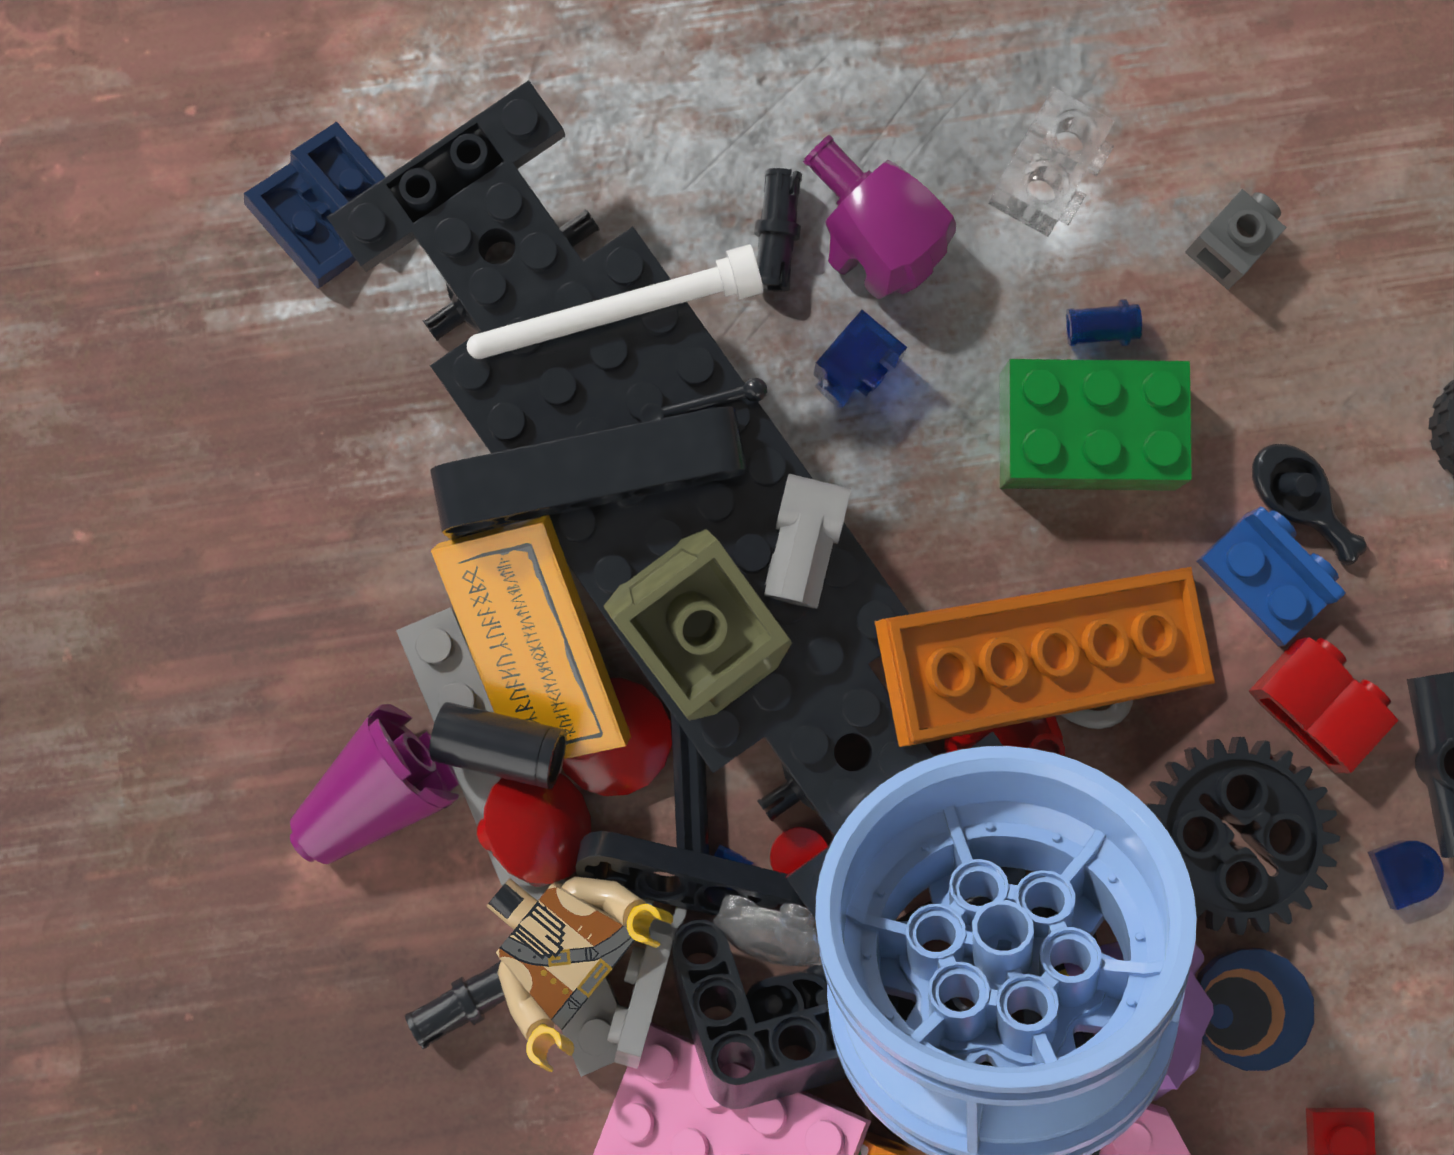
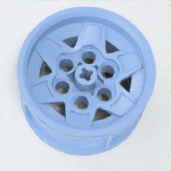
[815,746,1197,1155]

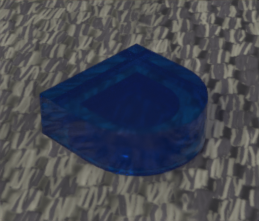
[1368,840,1444,910]

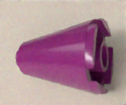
[290,704,459,864]

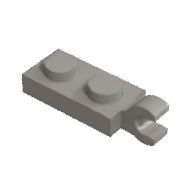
[607,899,686,1069]

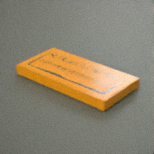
[431,515,631,759]

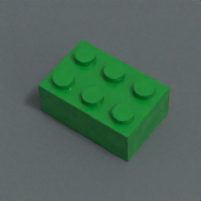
[999,359,1192,491]

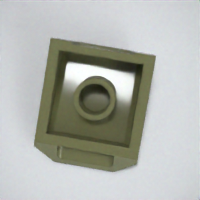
[603,529,792,721]

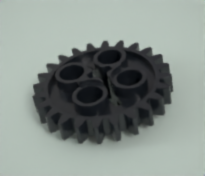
[1145,737,1340,935]

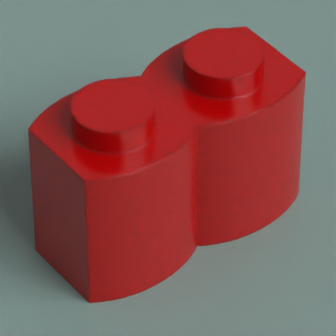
[1249,637,1399,774]

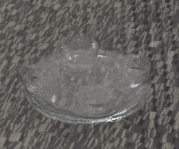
[714,895,822,968]

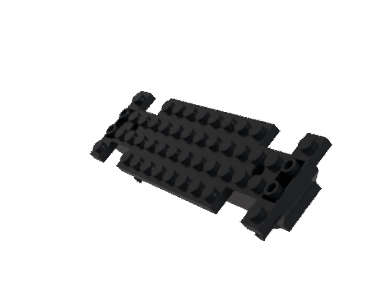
[327,80,1003,919]

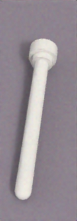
[467,244,763,359]

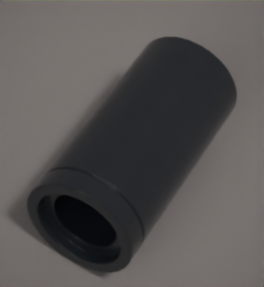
[429,702,567,789]

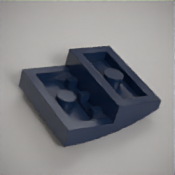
[244,122,385,289]

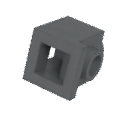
[1185,189,1287,290]

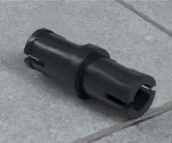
[754,168,802,292]
[405,961,506,1049]

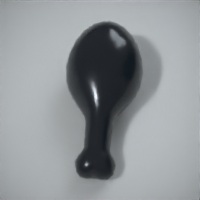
[1252,444,1368,565]

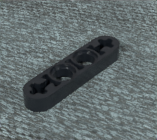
[576,831,807,930]

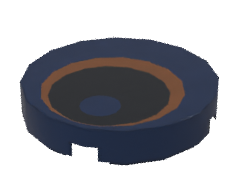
[1196,948,1314,1071]

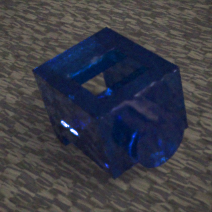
[813,309,907,408]

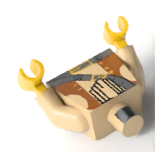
[486,877,673,1072]

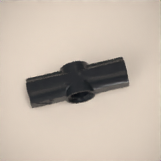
[1407,672,1454,858]

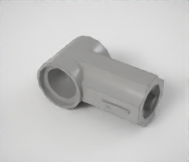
[764,474,851,609]

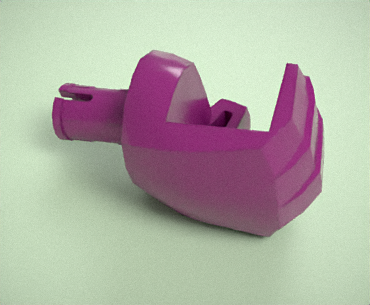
[803,135,956,299]

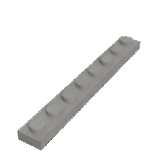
[396,607,620,1077]

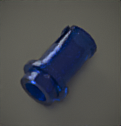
[1066,299,1142,346]

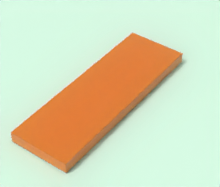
[875,567,1215,747]

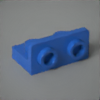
[1196,506,1346,647]

